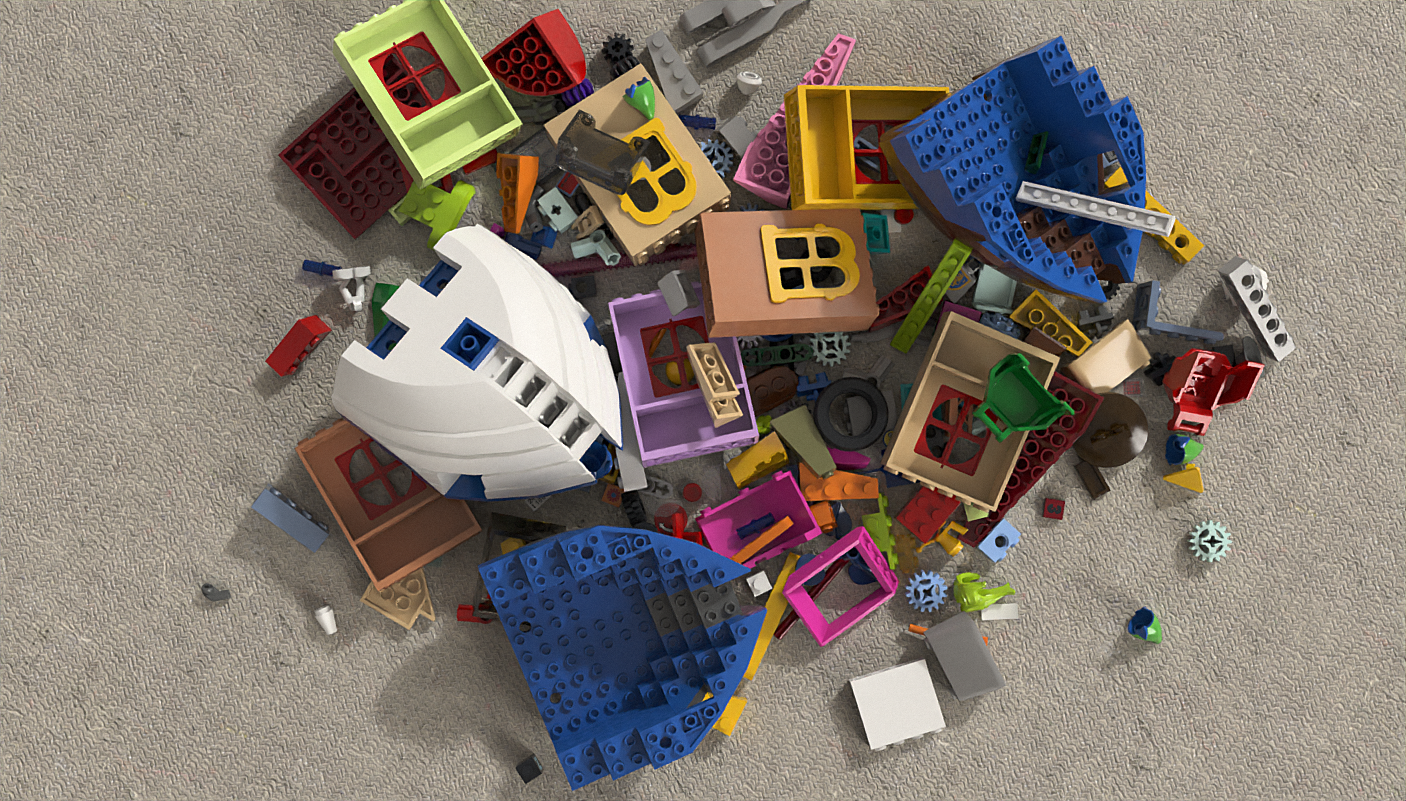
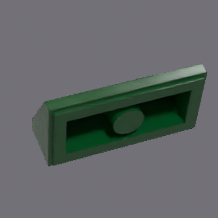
[1024,131,1049,175]

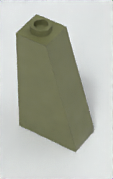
[769,405,837,479]

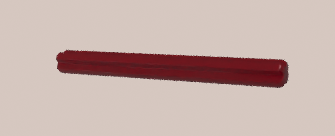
[773,559,850,640]

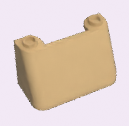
[1060,319,1151,394]

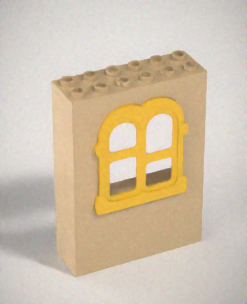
[544,63,731,266]

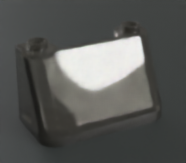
[555,109,650,195]

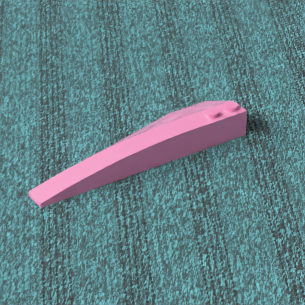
[733,33,856,209]

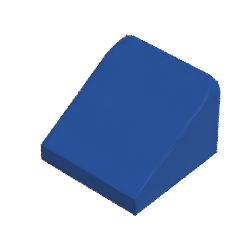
[530,225,558,248]

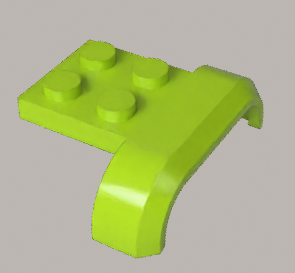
[399,179,476,251]

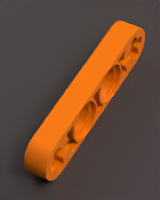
[729,515,793,564]

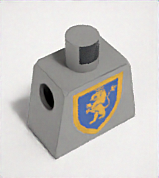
[945,258,981,304]

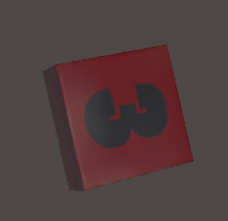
[1042,498,1065,520]

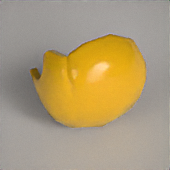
[665,359,695,385]

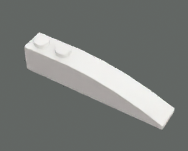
[613,372,648,492]

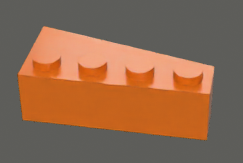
[797,462,879,501]

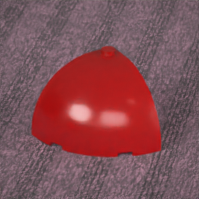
[481,9,586,96]

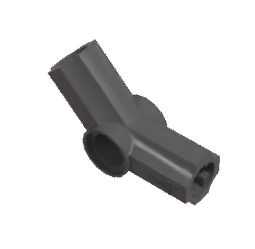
[512,99,565,125]

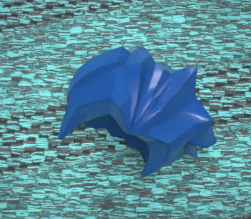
[579,440,613,479]

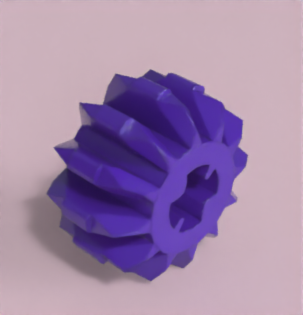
[561,78,594,106]

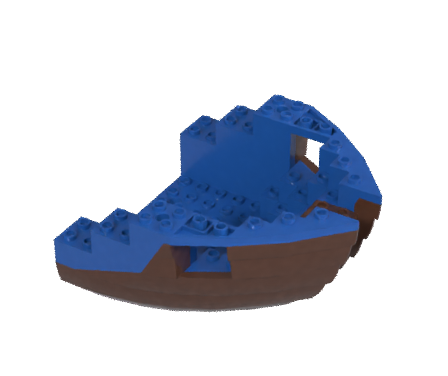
[879,36,1146,303]

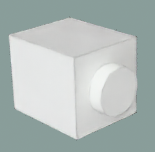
[746,570,772,597]

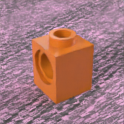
[809,500,838,533]

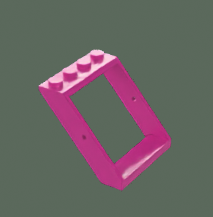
[782,526,899,647]

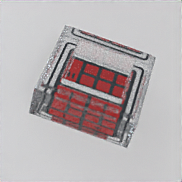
[1123,378,1145,398]

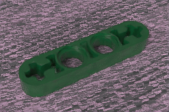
[740,344,814,367]

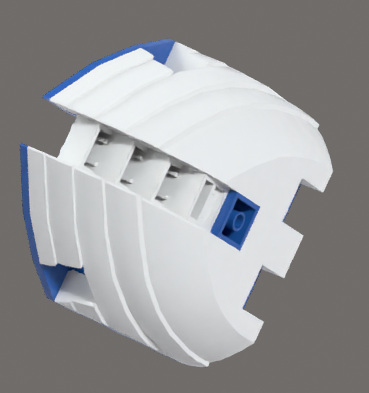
[331,224,623,502]

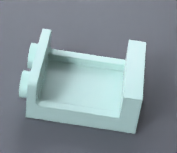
[971,262,1017,316]

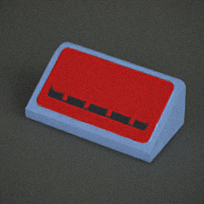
[555,168,579,198]

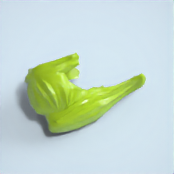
[953,572,1015,612]

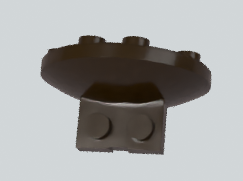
[1072,392,1148,468]

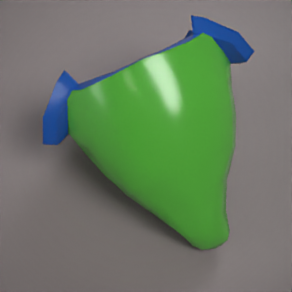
[622,77,655,120]
[1165,434,1204,466]
[1127,606,1162,644]

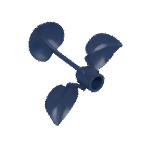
[795,502,878,586]

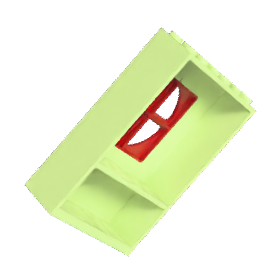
[333,0,522,190]

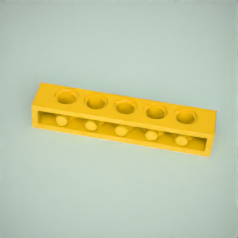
[1104,167,1205,265]

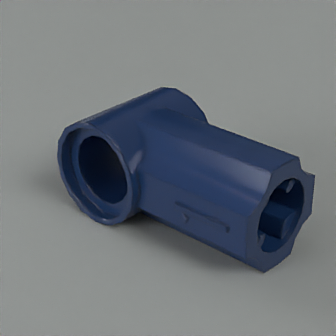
[504,232,542,260]

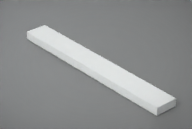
[1016,181,1176,237]

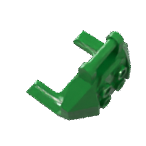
[972,353,1075,443]

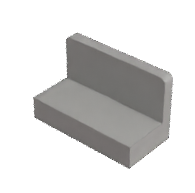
[658,270,700,316]

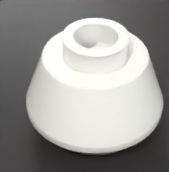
[737,71,762,95]

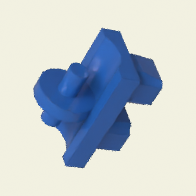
[797,372,831,403]

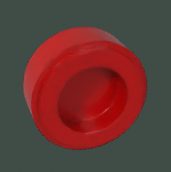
[894,209,914,225]
[683,483,702,502]

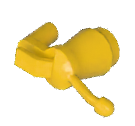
[916,521,968,557]

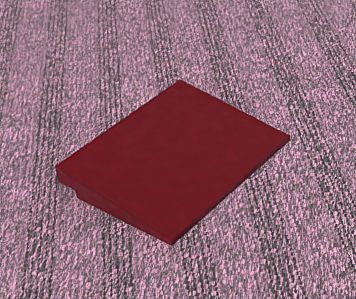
[278,54,434,240]

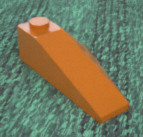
[496,153,539,234]

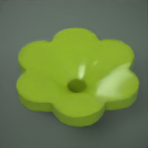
[756,415,772,434]

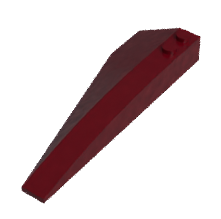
[957,371,1104,548]

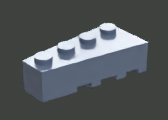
[251,483,330,553]

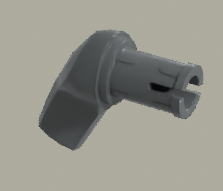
[525,184,546,232]

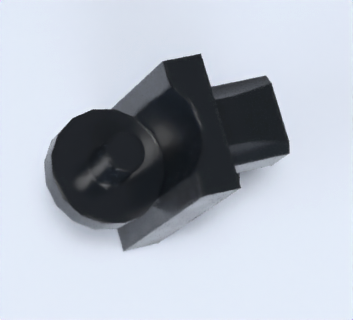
[1144,352,1176,386]

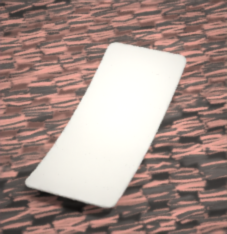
[981,603,1018,620]

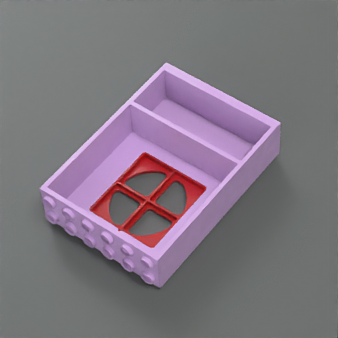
[608,282,759,468]

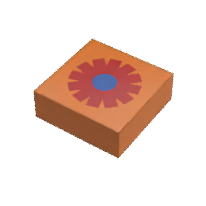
[601,483,625,507]

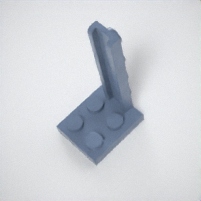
[1132,280,1224,344]

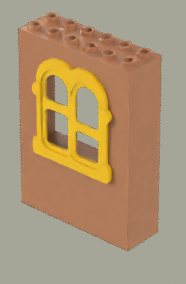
[694,208,879,338]

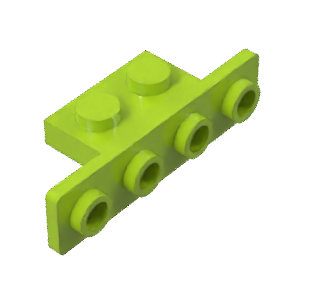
[862,492,899,570]

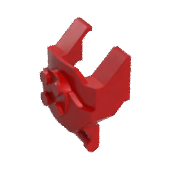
[1162,348,1265,436]

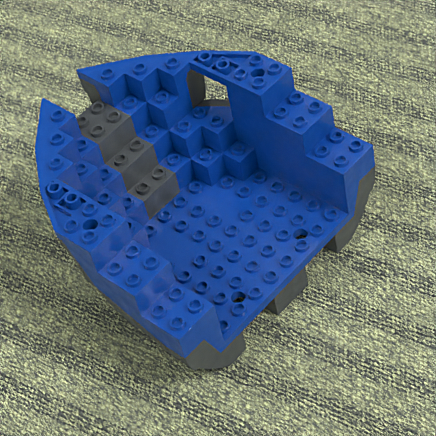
[477,525,767,791]

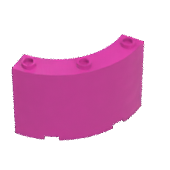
[695,470,822,569]

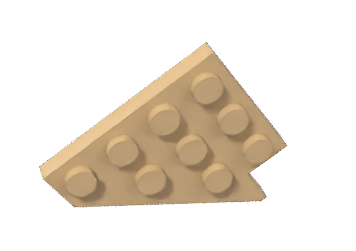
[360,567,436,630]

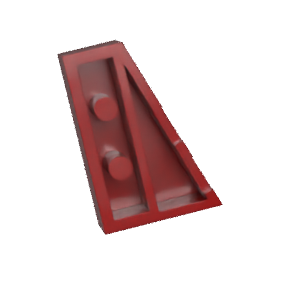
[265,315,332,377]

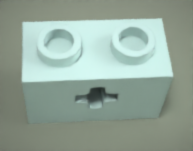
[537,187,578,234]

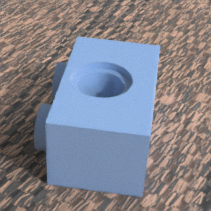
[975,518,1021,562]

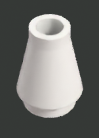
[314,605,337,635]

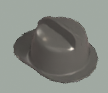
[1235,336,1265,377]

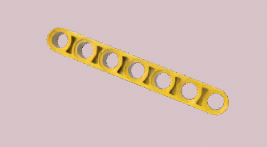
[743,551,801,681]

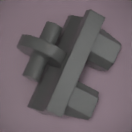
[1077,306,1114,339]

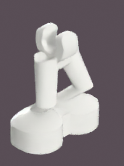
[332,266,371,312]

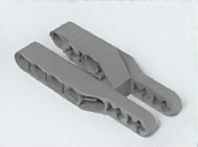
[679,0,813,68]

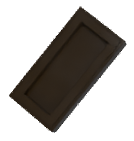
[1074,461,1111,500]

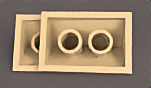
[686,342,743,428]

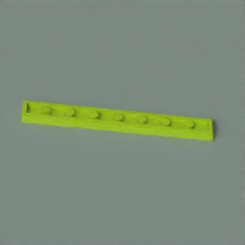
[890,239,972,354]

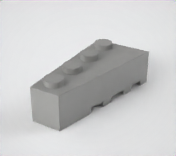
[645,29,703,114]
[713,115,757,163]

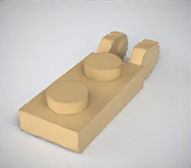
[571,205,604,241]

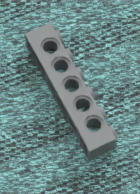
[1218,256,1296,362]

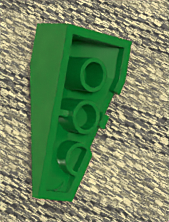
[372,282,400,350]

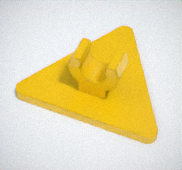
[1163,463,1204,493]

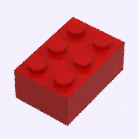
[894,485,961,544]

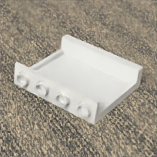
[849,657,946,751]

